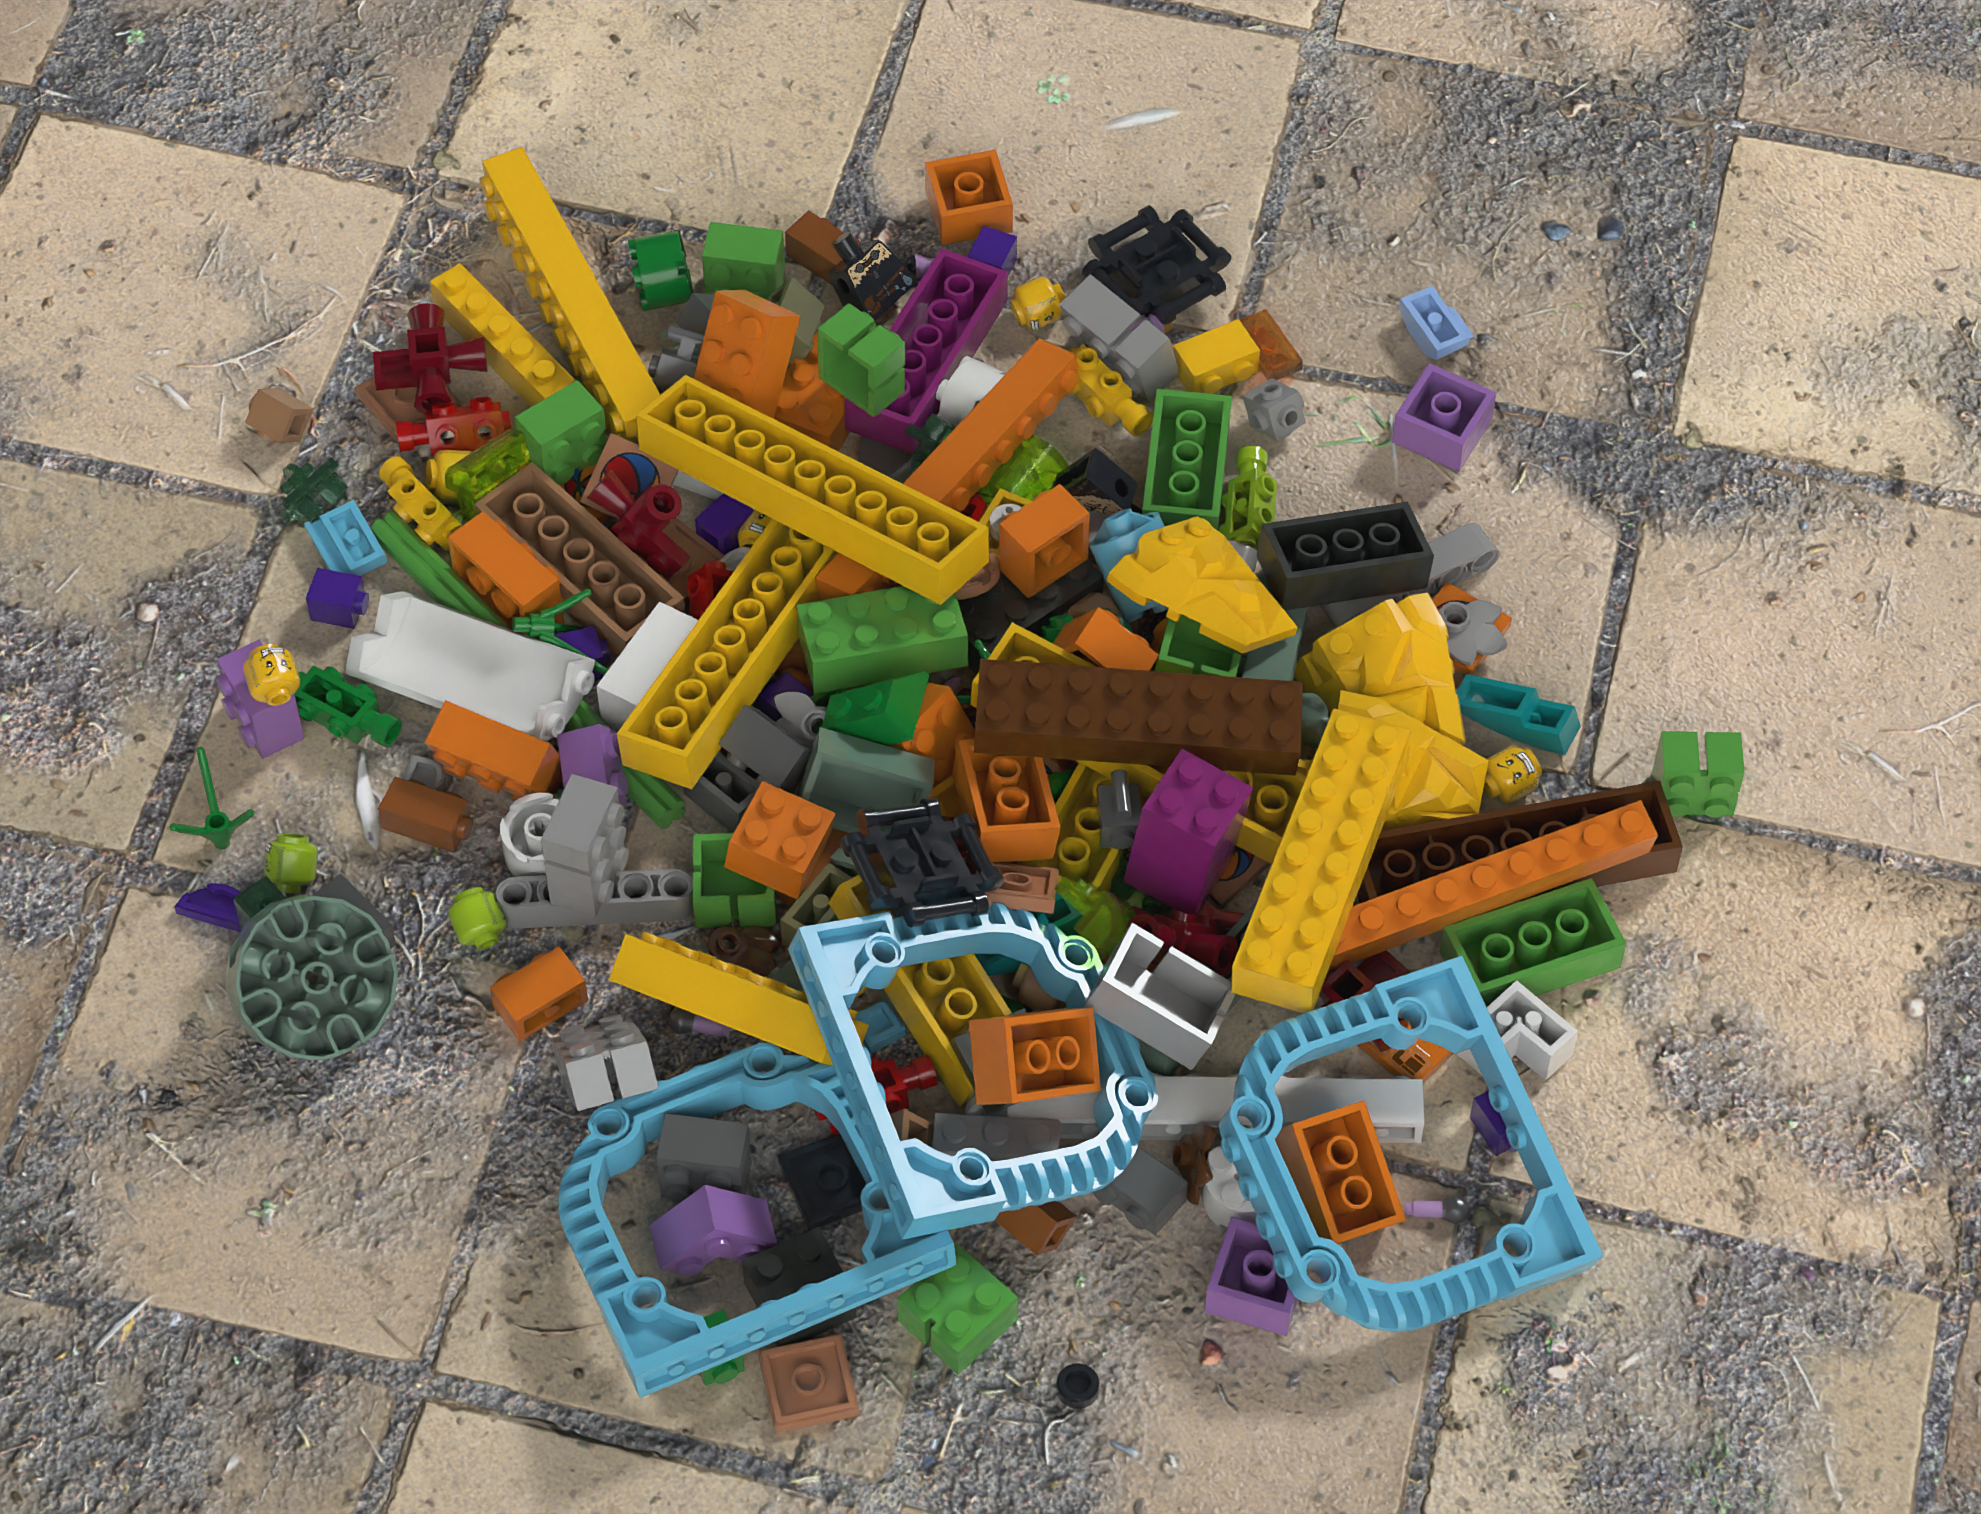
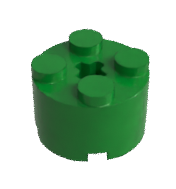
[628,230,694,311]

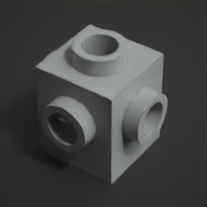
[1242,378,1306,440]

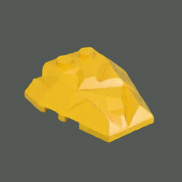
[1106,516,1298,654]
[1294,592,1466,745]
[1336,690,1489,831]

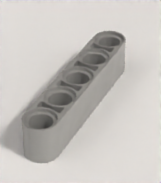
[1321,523,1500,627]
[496,869,694,929]

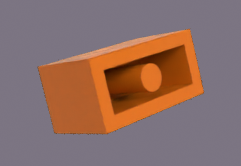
[490,946,588,1042]

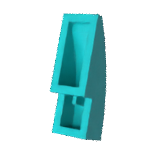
[1456,674,1581,755]

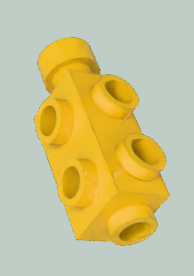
[1068,344,1154,437]
[379,456,463,551]

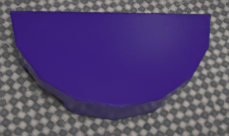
[174,883,252,932]

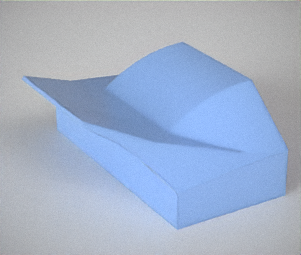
[1399,286,1474,360]

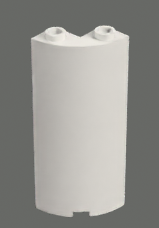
[345,591,595,742]

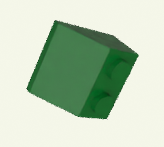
[822,671,929,746]

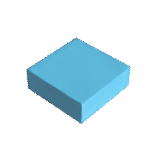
[856,999,906,1054]

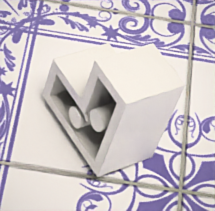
[1457,980,1578,1081]

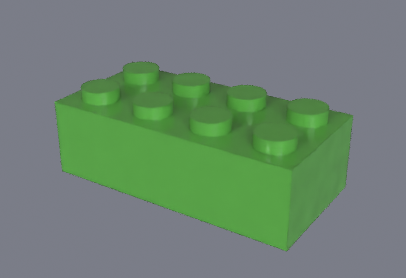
[1142,389,1232,531]
[797,586,968,694]
[1440,878,1626,1007]

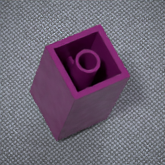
[1123,749,1253,915]

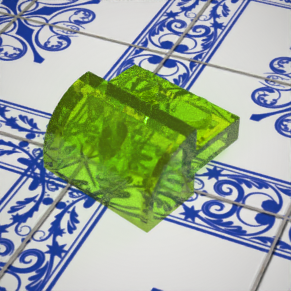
[445,429,531,523]
[977,434,1069,505]
[1054,877,1136,956]

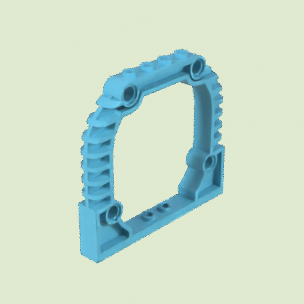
[788,903,1158,1240]
[1219,956,1604,1332]
[558,1042,957,1398]

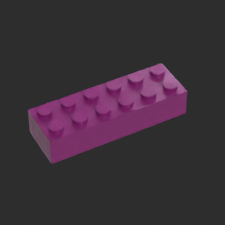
[845,248,1008,454]

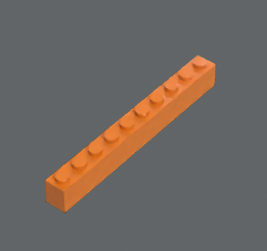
[815,338,1079,601]
[1328,800,1658,972]

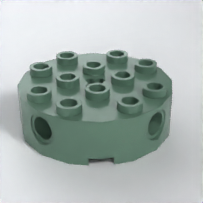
[225,895,398,1061]

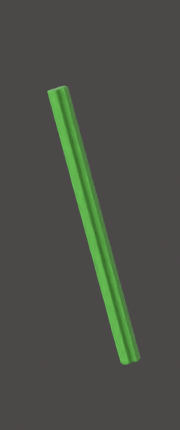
[371,511,686,829]

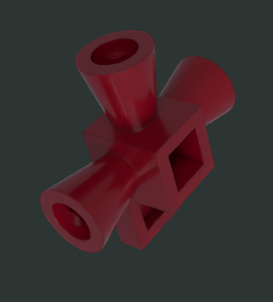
[373,303,488,414]
[587,470,691,580]
[1117,906,1238,975]
[1317,950,1410,1052]

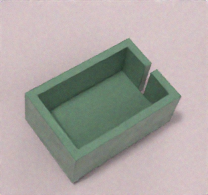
[796,727,935,833]

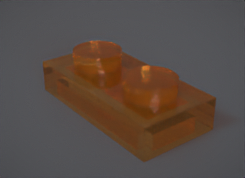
[1240,309,1303,380]

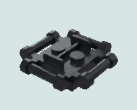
[1082,205,1232,325]
[840,797,1005,928]

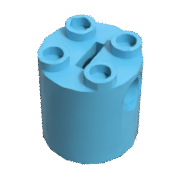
[1089,508,1168,622]

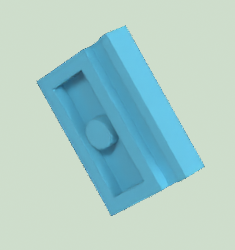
[304,500,388,576]

